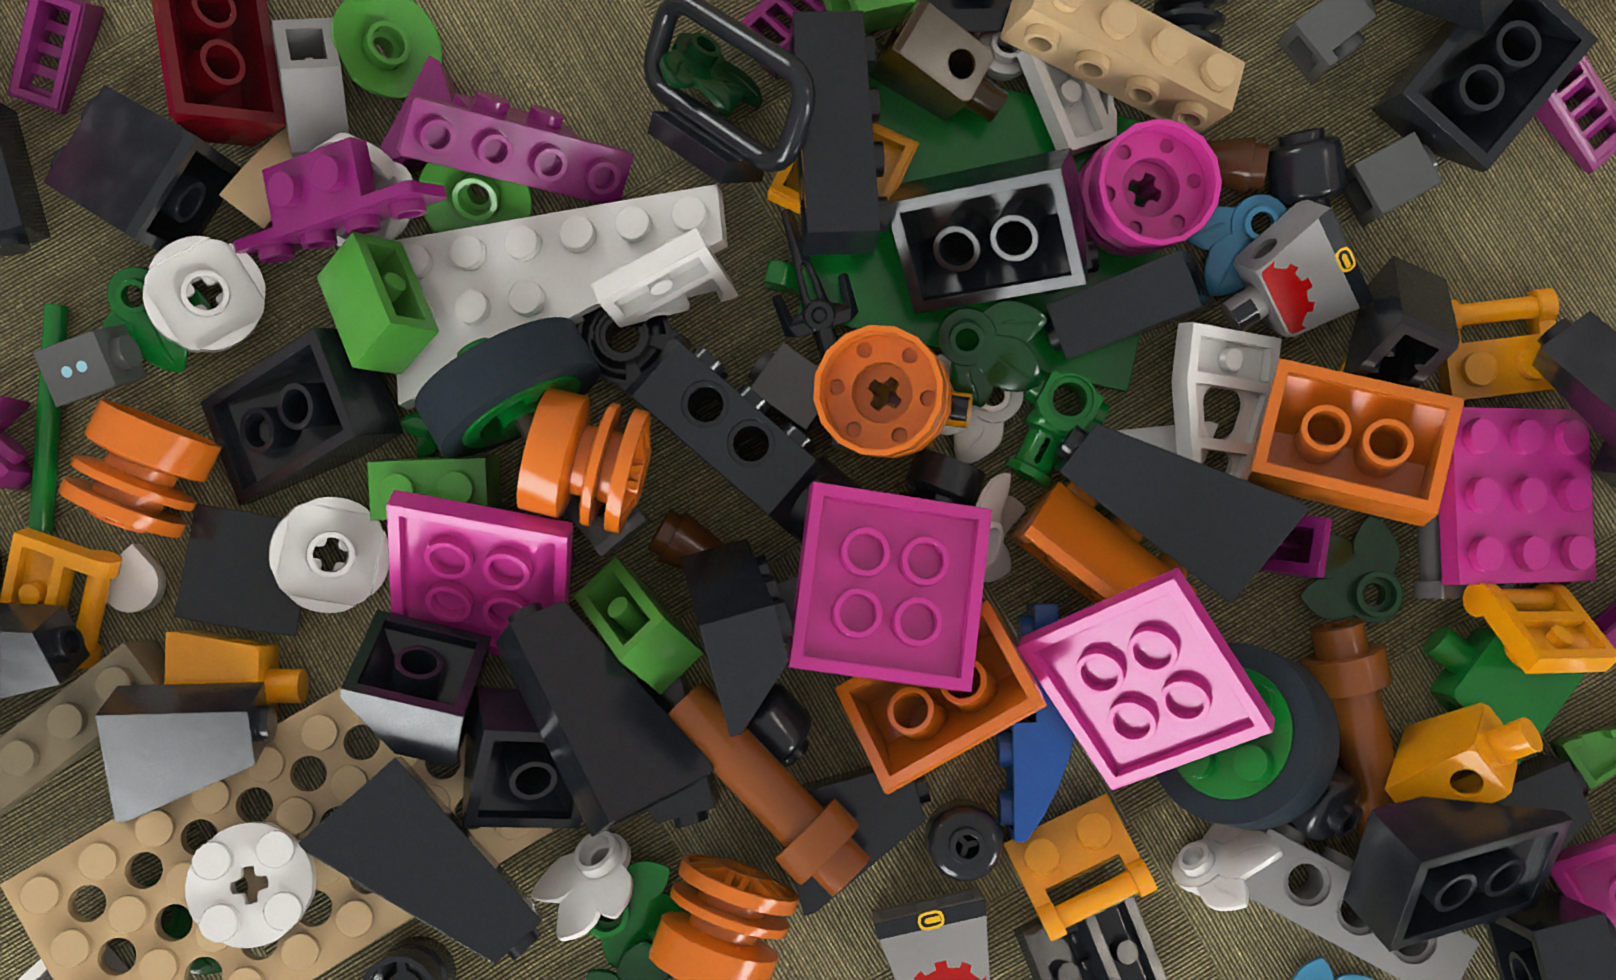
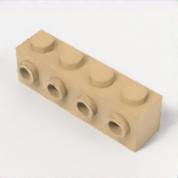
[1000,0,1246,133]

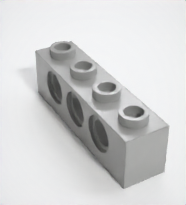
[1245,824,1480,980]

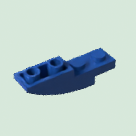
[996,603,1075,842]

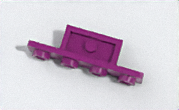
[397,90,633,204]
[233,137,447,263]

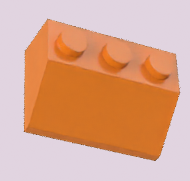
[1246,358,1465,527]
[1008,481,1198,605]
[834,600,1047,794]

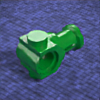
[1004,369,1110,489]

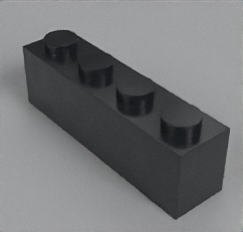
[789,11,889,256]

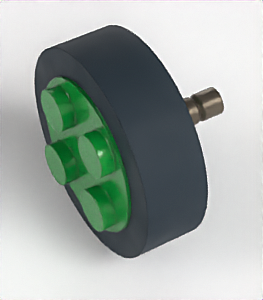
[415,317,601,458]
[1156,643,1340,830]

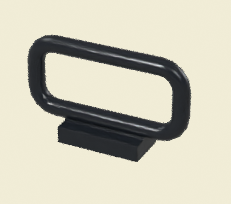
[643,0,816,184]

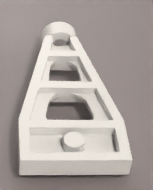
[1171,322,1282,480]

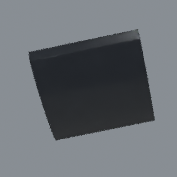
[174,504,301,636]
[1013,895,1168,980]

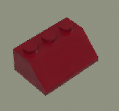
[151,0,287,147]

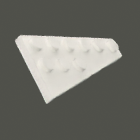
[393,184,728,410]

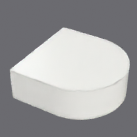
[107,544,166,613]

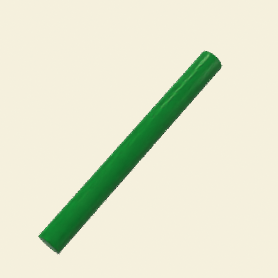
[29,304,69,531]

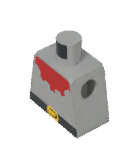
[1220,200,1374,338]
[872,887,990,980]

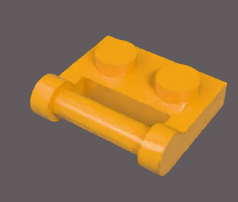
[1438,288,1559,401]
[0,528,122,669]
[1462,583,1616,674]
[1003,793,1158,942]

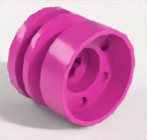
[1077,118,1222,258]

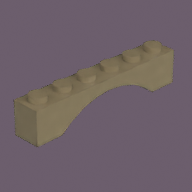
[0,639,165,818]

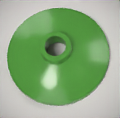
[331,0,442,100]
[419,162,533,233]

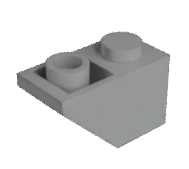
[272,17,349,158]

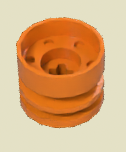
[813,325,953,459]
[516,387,652,534]
[58,399,222,538]
[649,853,799,980]

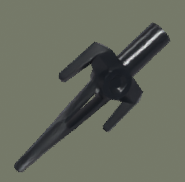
[772,209,859,360]

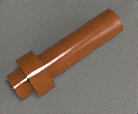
[1301,619,1396,844]
[667,682,871,897]

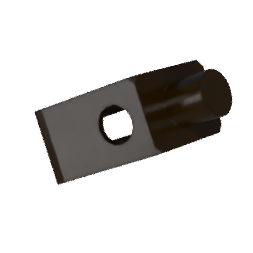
[868,0,1009,122]

